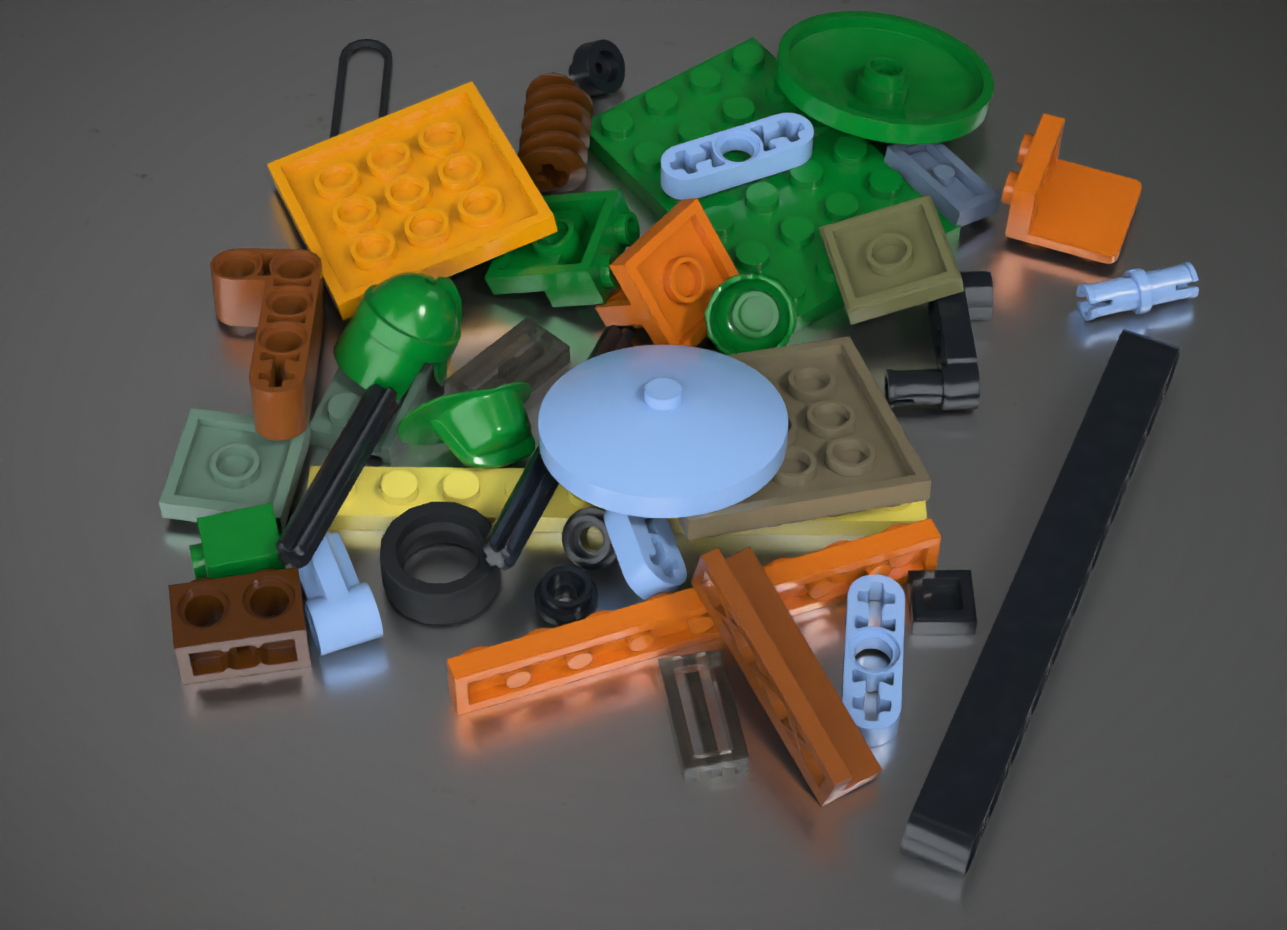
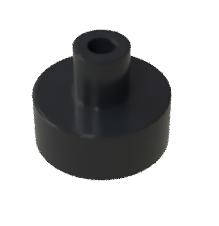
[568,39,625,97]

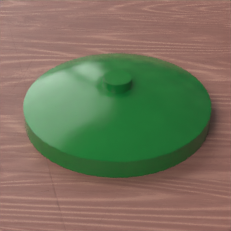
[774,11,994,145]

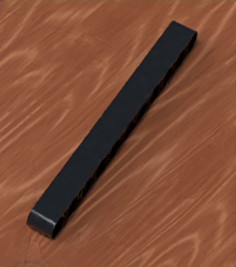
[900,329,1181,877]

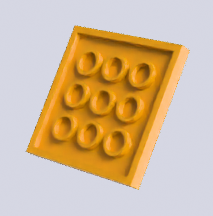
[267,81,558,321]

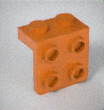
[1001,113,1142,264]

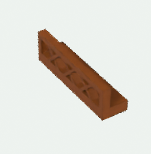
[691,546,883,807]

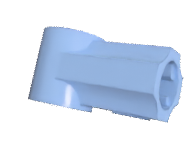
[291,532,383,656]

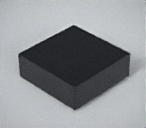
[906,570,977,635]

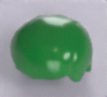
[704,272,797,355]

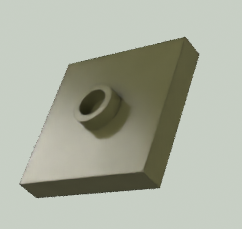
[819,194,964,325]

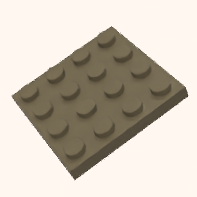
[678,336,932,540]

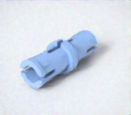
[1076,262,1199,321]

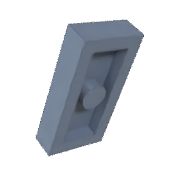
[884,142,1001,227]

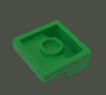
[485,189,640,307]

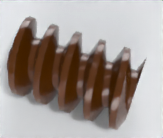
[517,72,594,193]

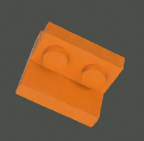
[595,198,739,347]

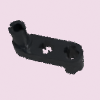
[884,270,994,410]

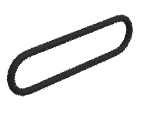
[330,39,393,138]

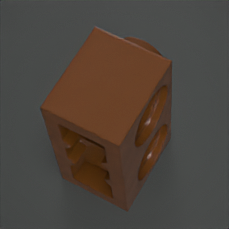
[168,567,312,685]

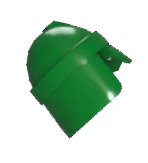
[333,272,462,400]

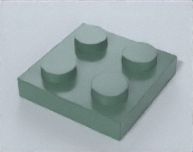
[159,407,311,533]

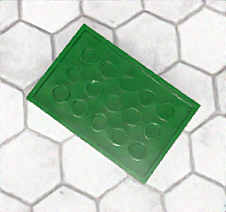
[588,37,961,334]

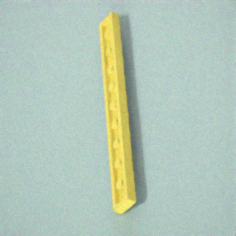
[307,466,927,536]

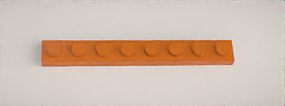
[447,518,941,716]

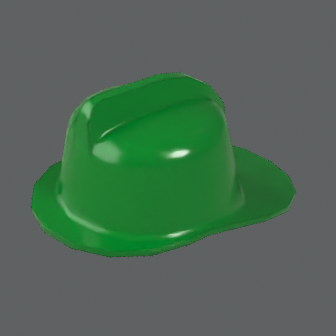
[396,381,535,469]

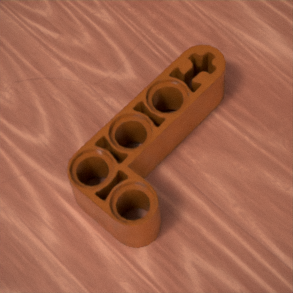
[210,248,326,441]

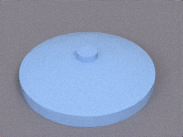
[538,345,788,518]

